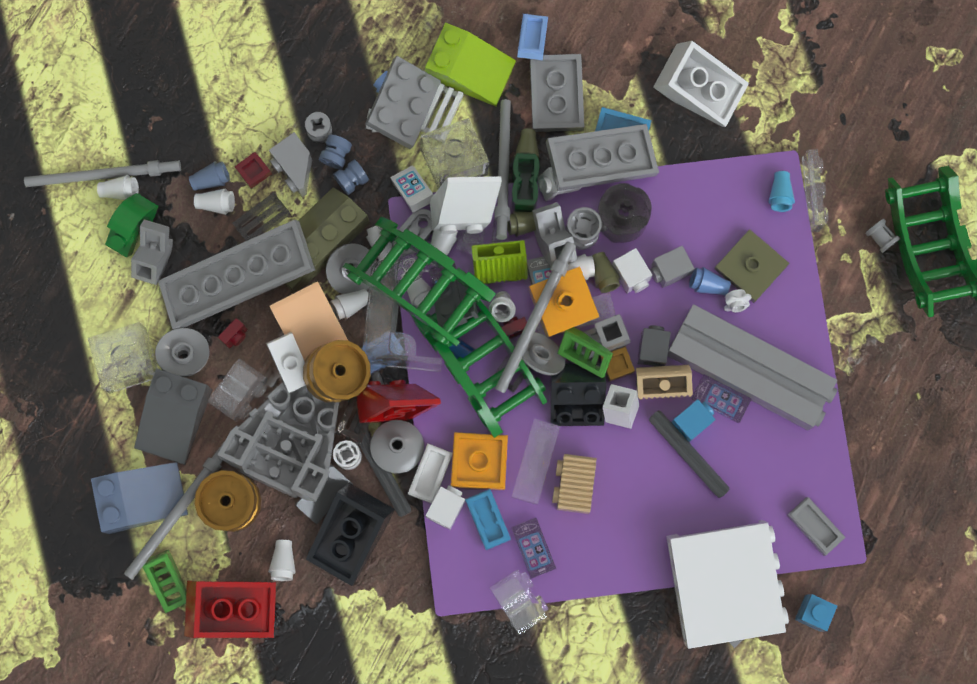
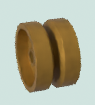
[303,340,370,402]
[194,470,262,532]

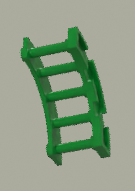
[885,165,977,317]
[343,217,496,346]
[410,300,548,438]

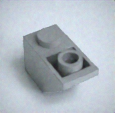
[269,132,312,197]

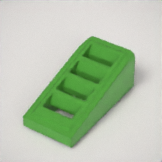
[557,327,613,378]
[143,549,186,613]

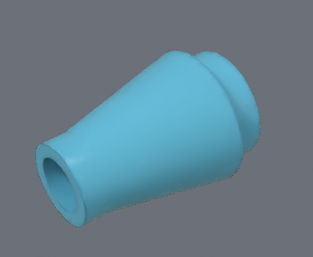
[768,171,795,212]

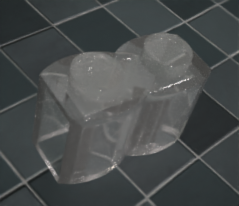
[208,359,268,422]
[489,570,548,635]

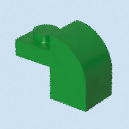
[105,193,158,258]

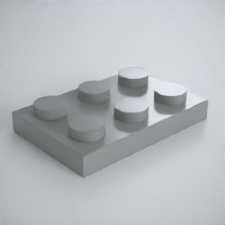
[530,54,584,132]
[365,56,441,149]

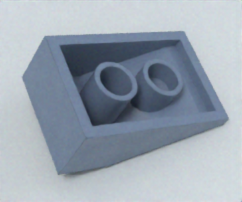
[91,462,188,534]

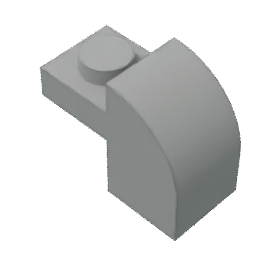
[532,202,578,266]
[131,219,173,285]
[575,314,631,360]

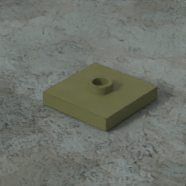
[714,229,790,303]

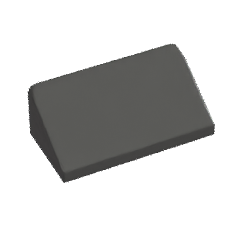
[295,465,353,524]

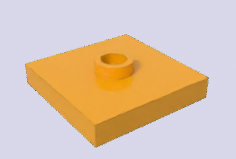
[451,432,508,490]

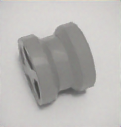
[305,112,332,143]

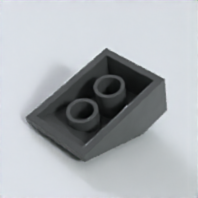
[134,368,212,465]

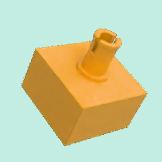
[527,266,599,337]

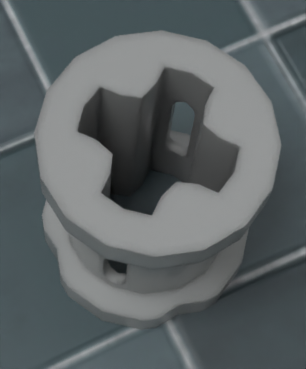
[865,219,900,253]

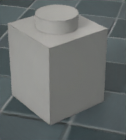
[650,246,695,288]

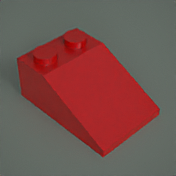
[356,380,441,423]
[184,580,276,638]

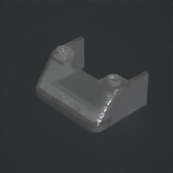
[362,254,452,372]

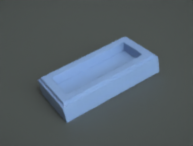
[517,14,548,60]

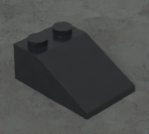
[306,483,395,586]

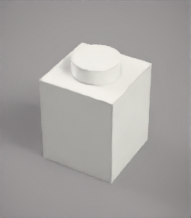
[612,248,652,293]
[603,384,639,429]
[426,485,465,530]

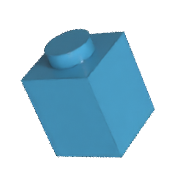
[671,399,716,442]
[795,594,837,632]

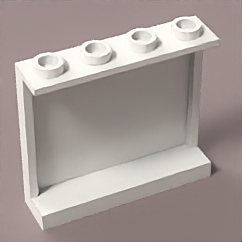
[666,520,789,649]

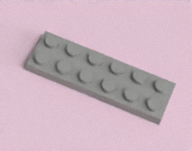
[158,219,315,329]

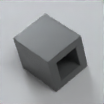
[637,325,671,367]

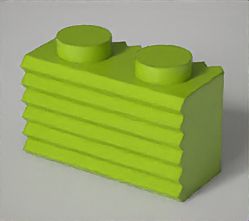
[471,240,528,284]

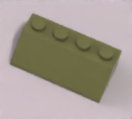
[284,187,370,294]

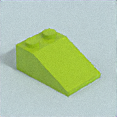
[425,23,516,107]

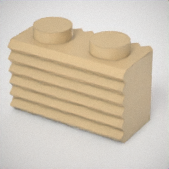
[636,365,693,400]
[552,454,597,514]

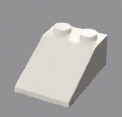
[654,41,749,127]
[430,176,502,234]

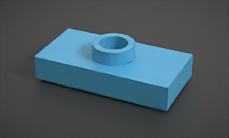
[465,489,511,550]

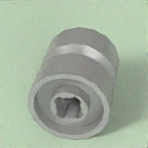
[566,207,602,250]

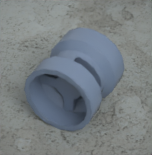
[319,134,352,169]
[333,159,369,195]

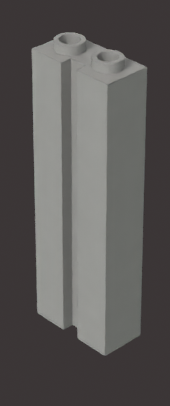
[668,304,837,430]

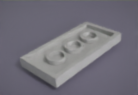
[546,124,659,191]

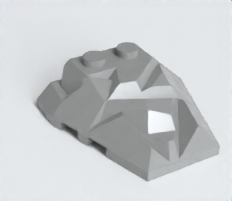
[218,382,340,502]

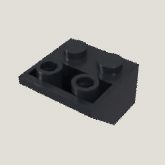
[550,363,606,426]

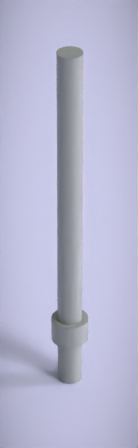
[494,99,511,240]
[24,160,181,187]
[495,241,576,394]
[124,442,224,580]

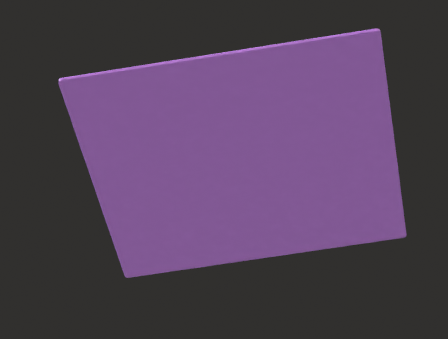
[388,150,866,616]

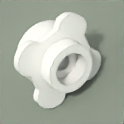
[724,289,752,313]

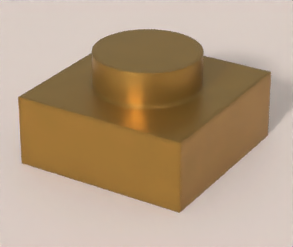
[600,346,635,382]

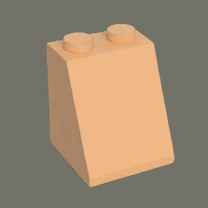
[270,281,348,361]

